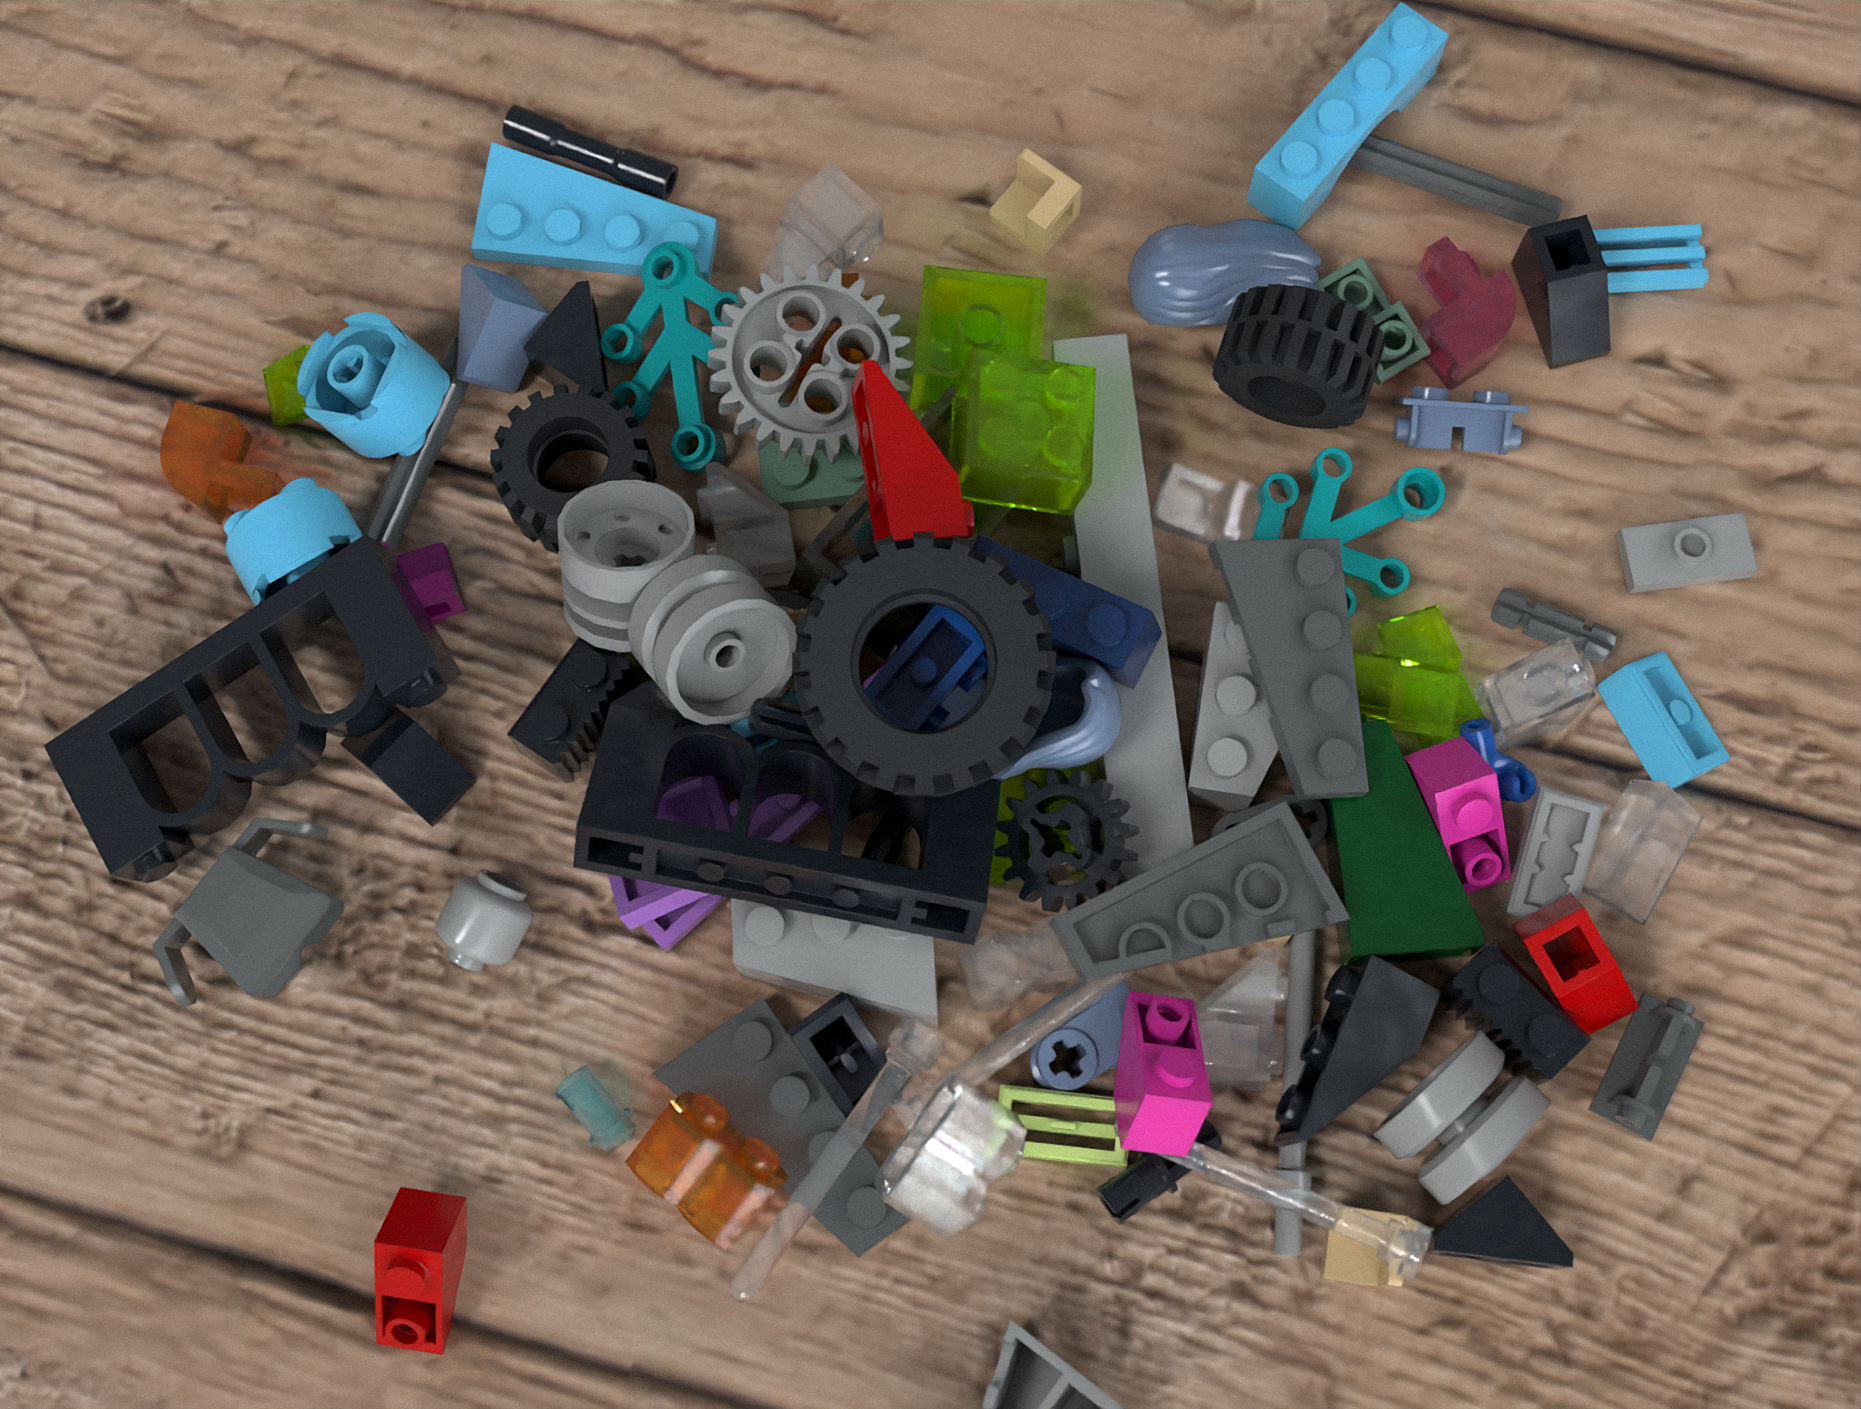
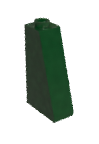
[1320,713,1485,966]

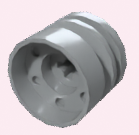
[557,480,696,652]

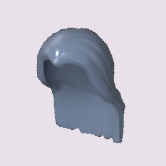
[1128,218,1321,327]
[938,656,1122,781]

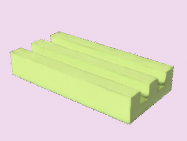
[993,1084,1128,1168]

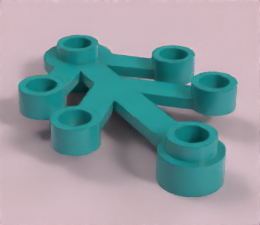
[601,241,761,475]
[1224,447,1445,617]

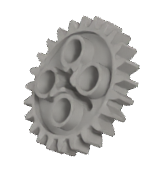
[707,264,913,466]

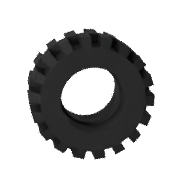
[1212,284,1385,429]
[490,384,657,554]

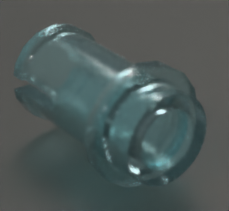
[554,1066,637,1154]

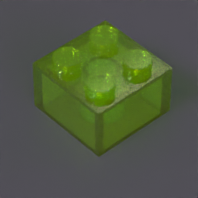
[909,265,1047,423]
[949,348,1096,516]

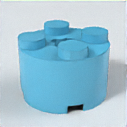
[297,312,450,458]
[224,477,363,606]

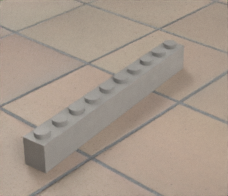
[1041,333,1194,887]

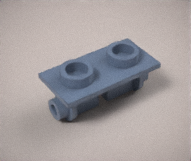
[1393,386,1529,455]

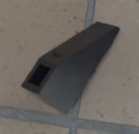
[1272,954,1441,1147]

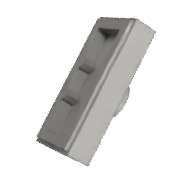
[1615,512,1758,594]
[1502,786,1605,918]

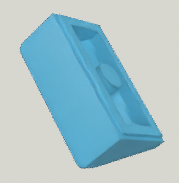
[1597,651,1731,793]

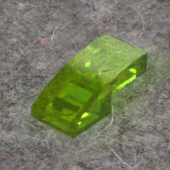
[1377,604,1485,749]
[1352,649,1462,738]

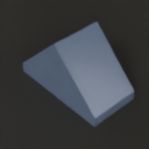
[457,263,550,394]

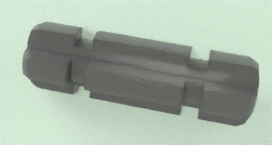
[1490,588,1617,664]

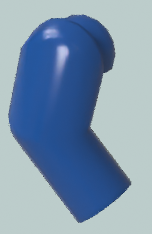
[1460,718,1537,803]

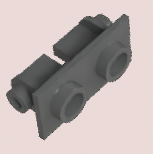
[1588,992,1705,1142]

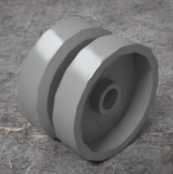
[627,555,797,726]
[1373,1030,1551,1205]

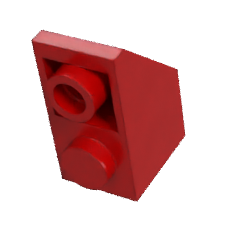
[1512,892,1639,1035]
[374,1187,467,1355]

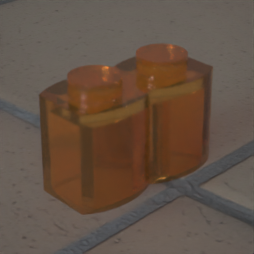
[625,1090,789,1251]

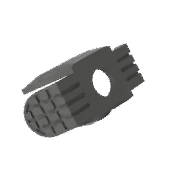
[152,817,345,1008]

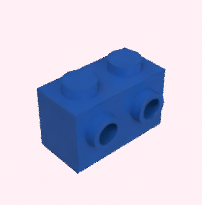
[864,605,988,730]

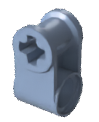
[1029,981,1131,1092]

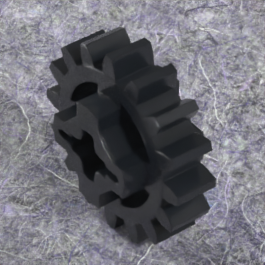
[994,769,1139,913]

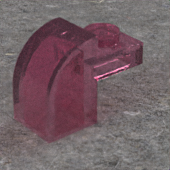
[1416,235,1516,392]

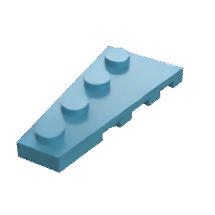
[471,142,719,283]

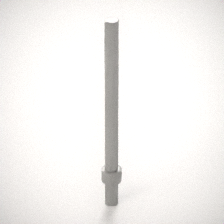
[1270,858,1320,1257]

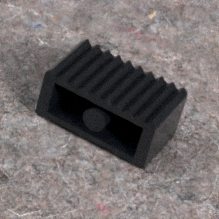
[507,637,640,783]
[1438,940,1592,1086]

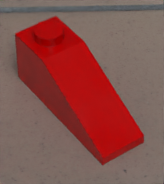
[850,360,974,541]

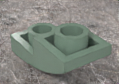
[1315,256,1432,385]

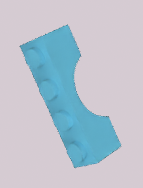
[1246,2,1449,232]

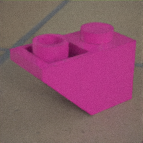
[1403,736,1512,894]
[1113,991,1212,1157]

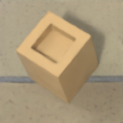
[989,148,1082,257]
[1320,1206,1409,1289]

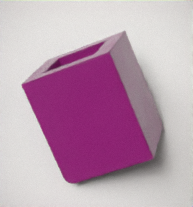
[381,541,467,622]

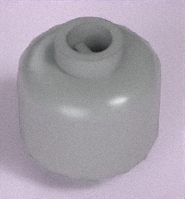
[435,869,534,972]

